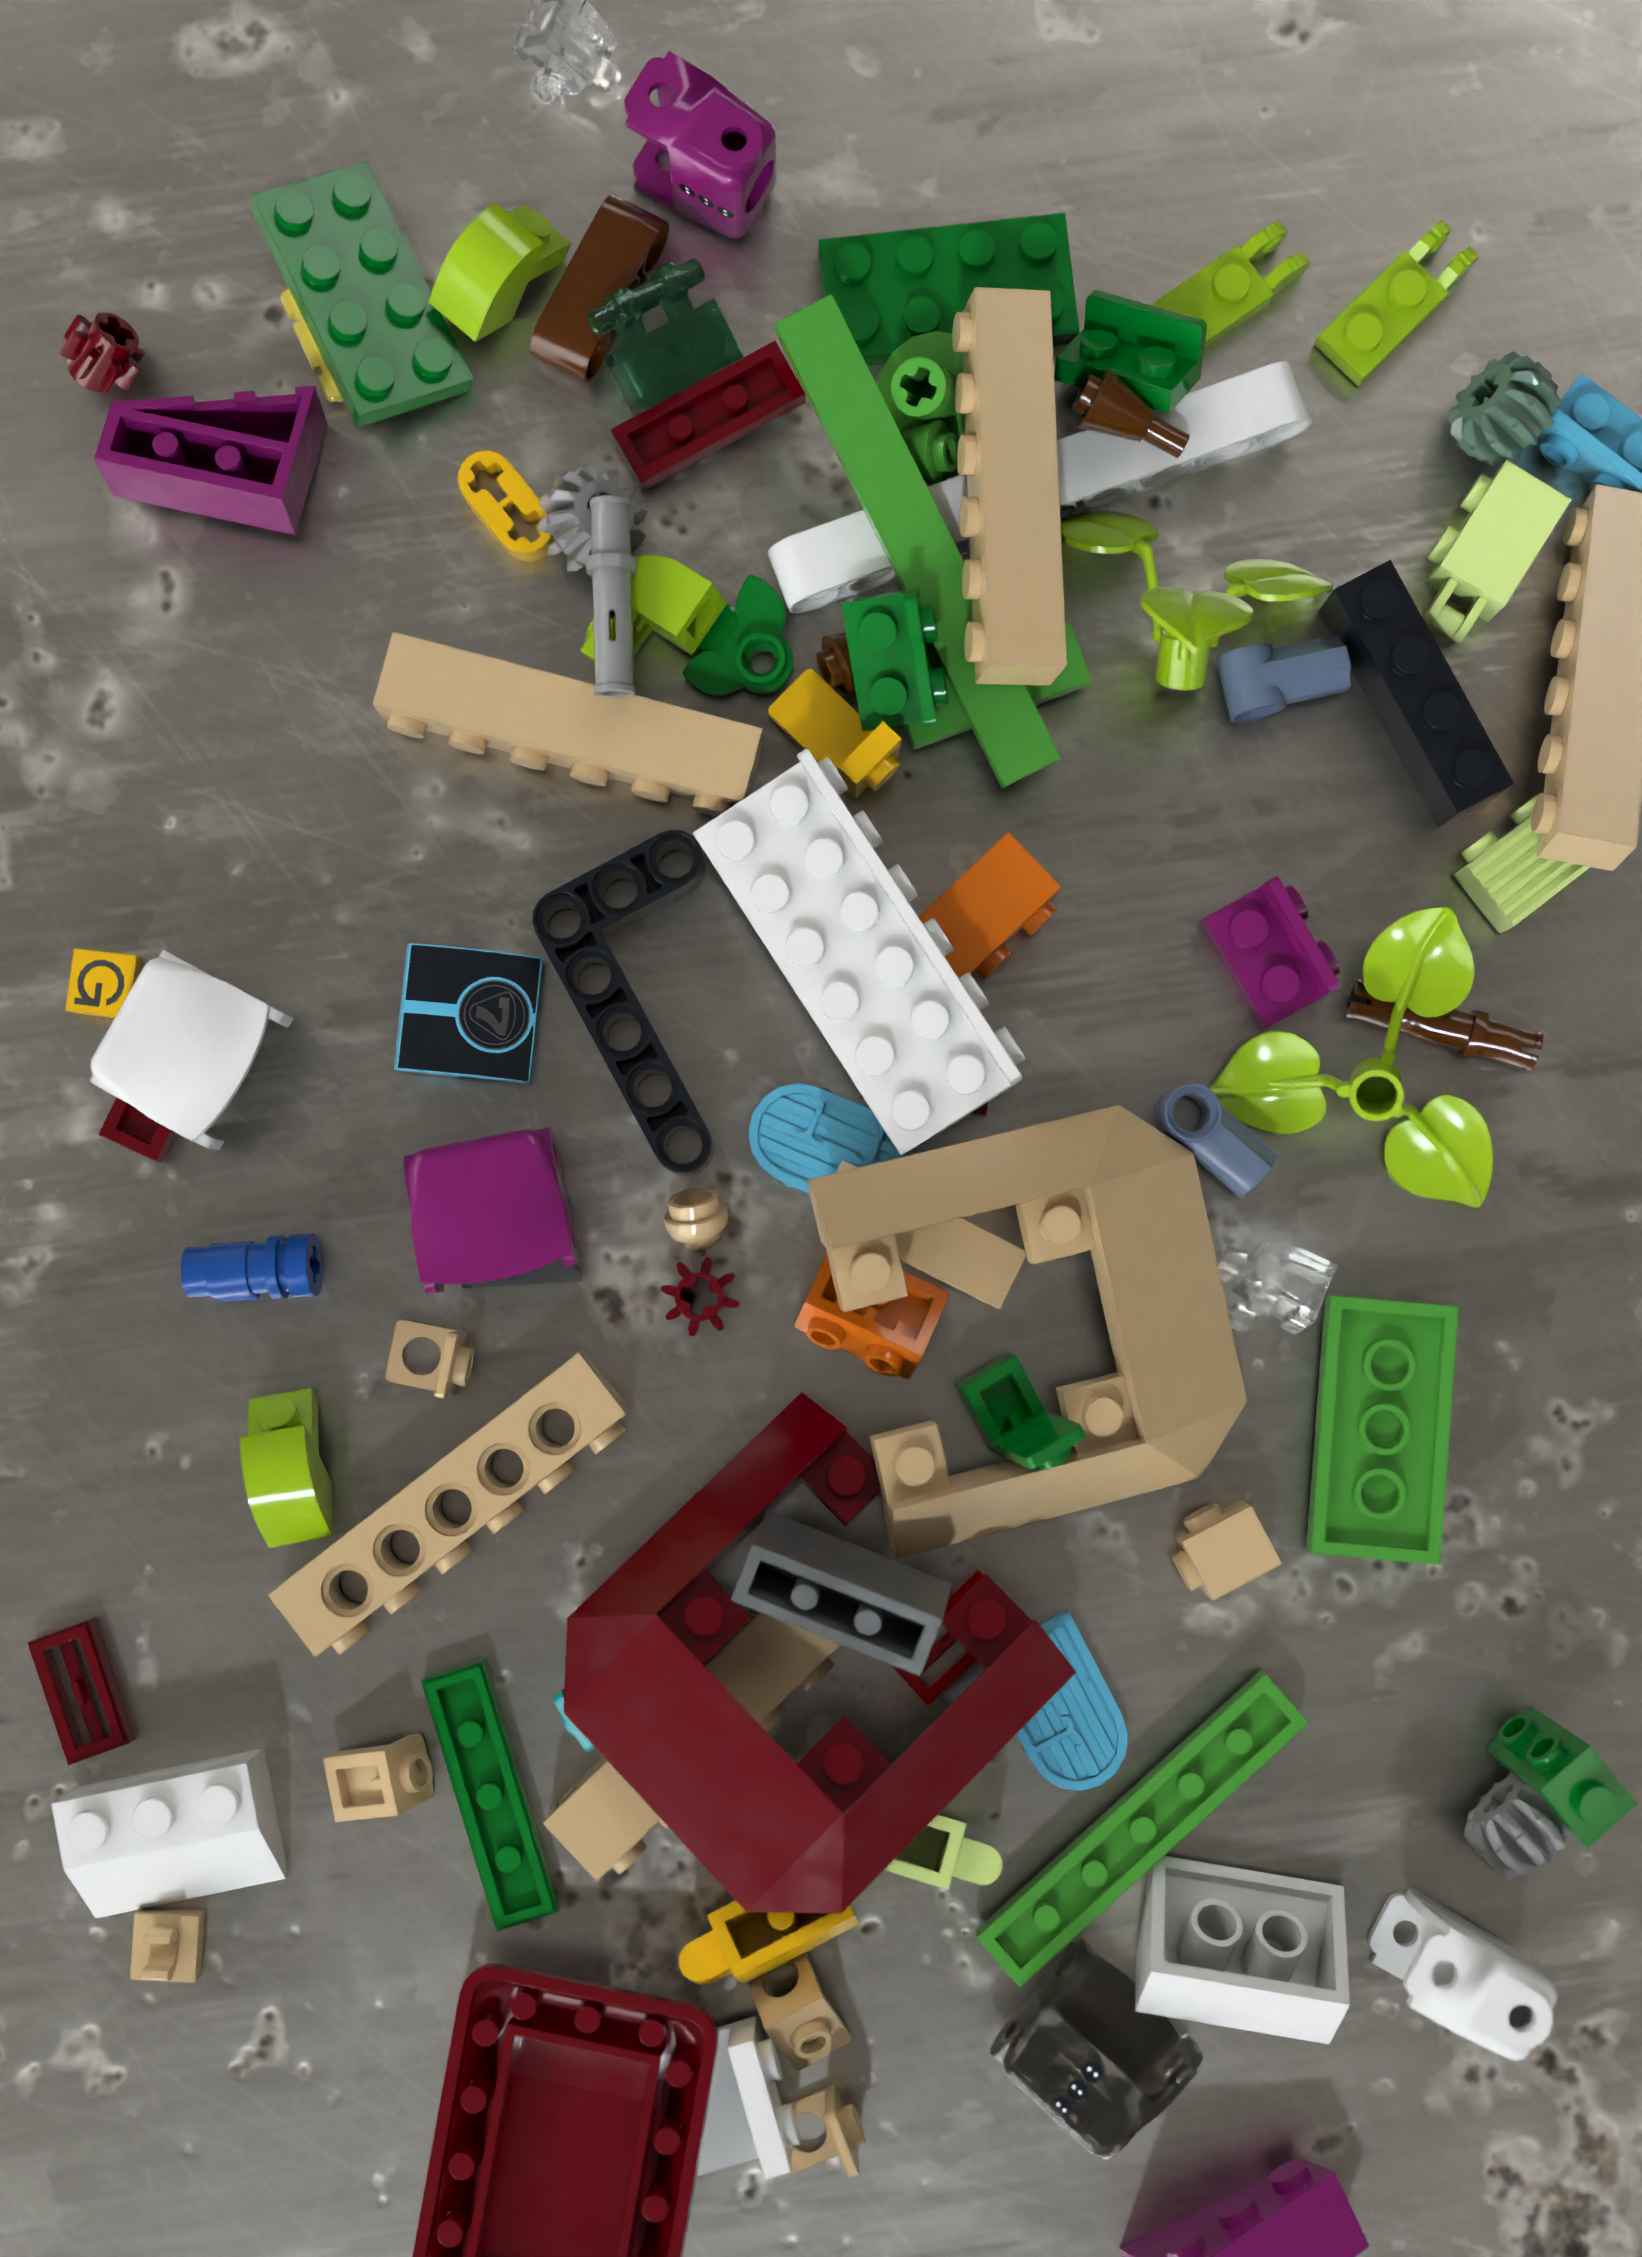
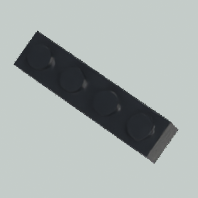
[1318,560,1514,828]

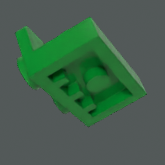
[1054,290,1207,414]
[841,588,949,731]

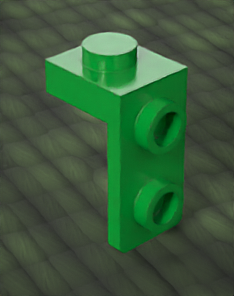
[955,1353,1086,1470]
[1486,1708,1637,1849]

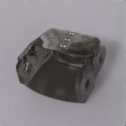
[990,1937,1203,2160]

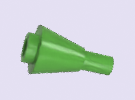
[900,419,958,484]

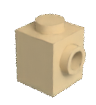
[1172,1500,1282,1601]

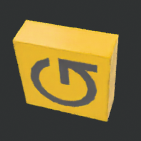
[65,948,143,1018]

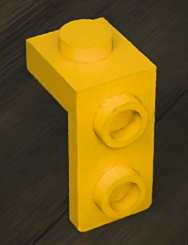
[768,669,902,800]

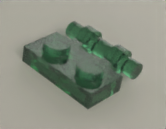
[587,258,744,416]

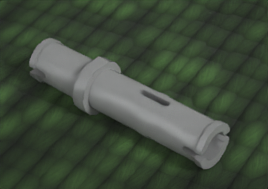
[586,495,638,698]

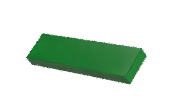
[421,1658,561,1932]

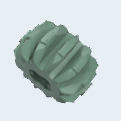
[1447,351,1562,467]

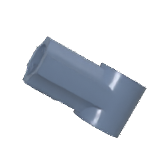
[1216,634,1351,722]
[1153,1083,1279,1198]

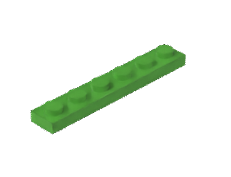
[975,1670,1309,1988]

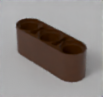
[530,194,670,383]

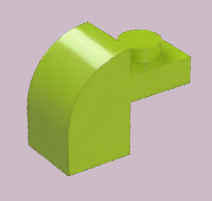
[428,202,572,342]
[580,555,727,665]
[240,1388,333,1548]

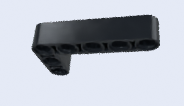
[532,829,714,1176]

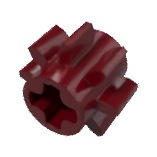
[60,312,145,393]
[660,1257,740,1336]

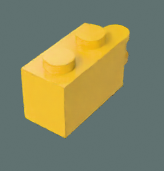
[679,1900,860,1985]

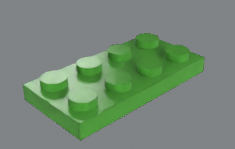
[1306,1295,1459,1565]

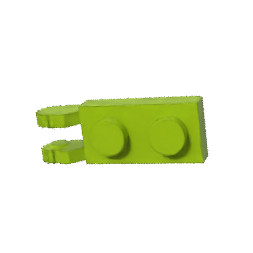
[1151,220,1310,349]
[1314,220,1480,387]

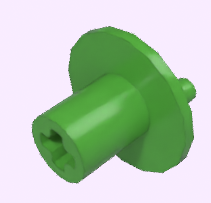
[877,331,965,442]

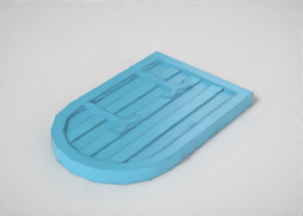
[748,1083,916,1194]
[983,1610,1128,1791]

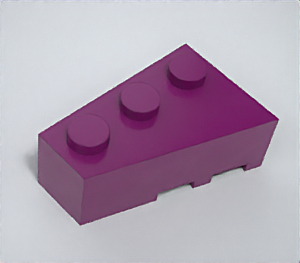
[94,386,328,535]
[1119,2159,1370,2257]

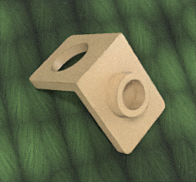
[385,1319,474,1399]
[747,1952,852,2071]
[782,2083,866,2178]

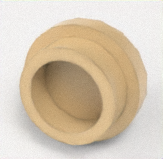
[664,1188,728,1257]

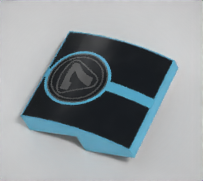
[393,943,543,1084]

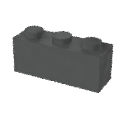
[731,1510,953,1676]

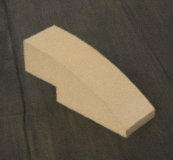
[814,1161,1026,1310]

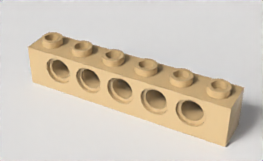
[268,1351,631,1657]

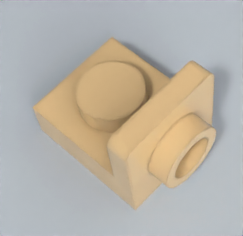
[322,1734,434,1822]

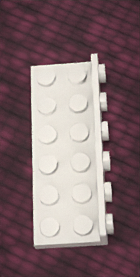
[693,748,1026,1156]

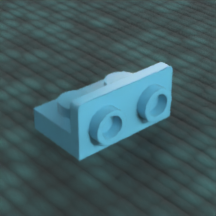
[1537,373,1642,492]

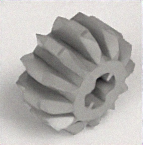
[537,463,648,577]
[1463,1772,1572,1880]

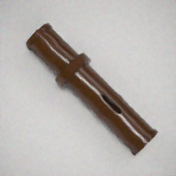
[1344,978,1543,1072]

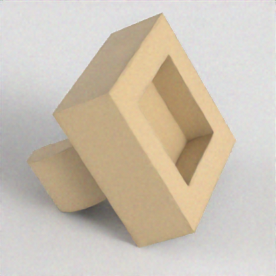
[130,1907,206,1983]

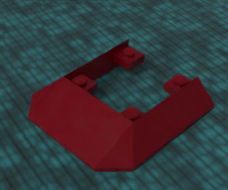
[563,1392,1076,1913]

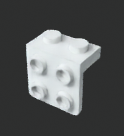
[697,2016,801,2180]

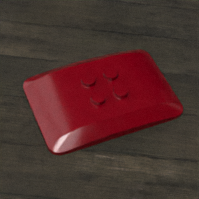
[412,1963,719,2257]

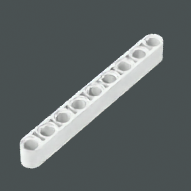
[767,361,1312,614]

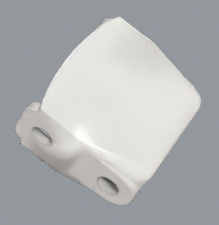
[89,950,293,1151]
[1367,1886,1558,2061]

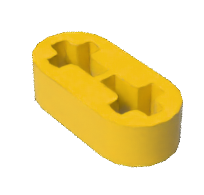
[458,450,555,562]

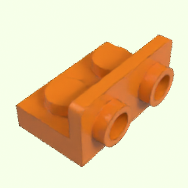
[794,1255,950,1379]

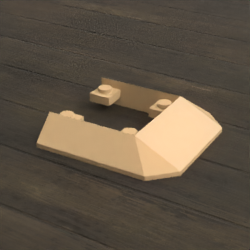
[807,1105,1247,1560]

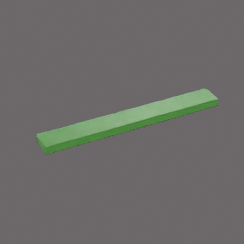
[774,294,1061,789]

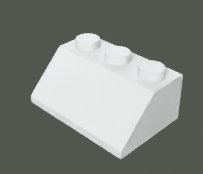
[52,1748,289,1918]
[1135,1856,1350,2045]

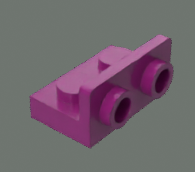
[1201,876,1340,1030]

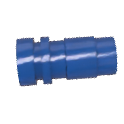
[181,1233,323,1302]

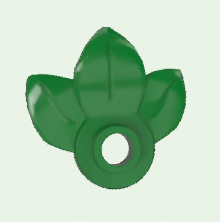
[683,575,794,696]

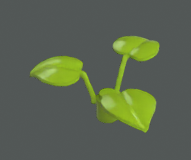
[1060,511,1334,690]
[1210,906,1493,1208]

